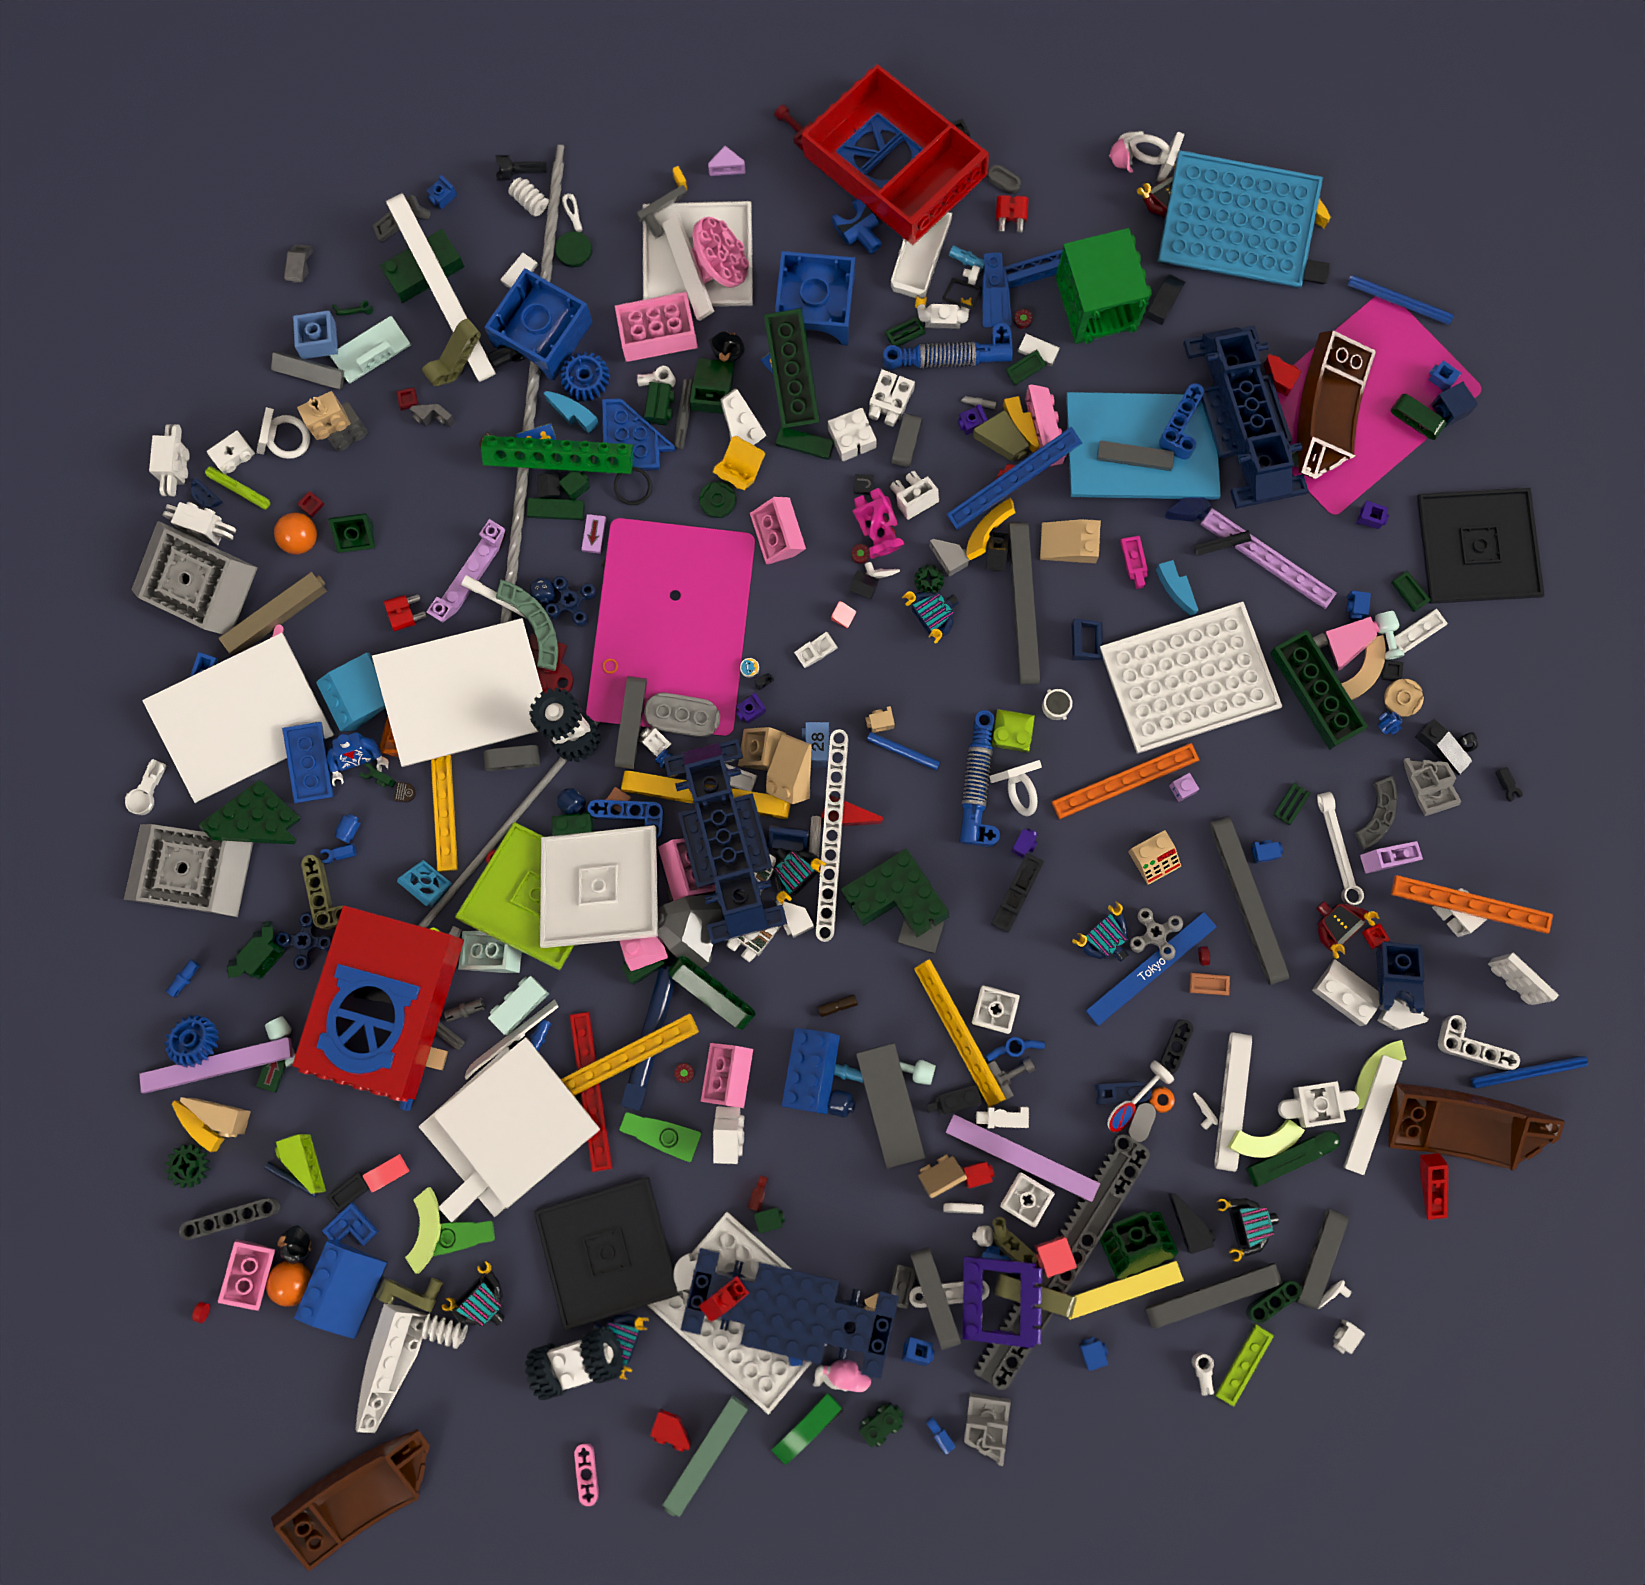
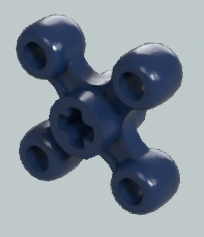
[545,576,596,627]
[275,912,333,971]

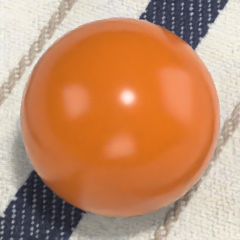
[274,512,317,555]
[266,1261,312,1307]

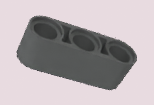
[892,413,922,468]
[484,745,540,771]

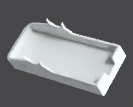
[891,212,952,298]

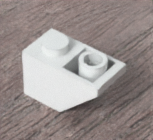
[776,901,814,938]
[1377,998,1429,1030]

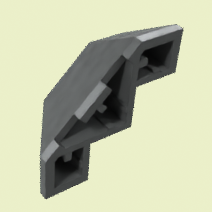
[657,894,724,969]

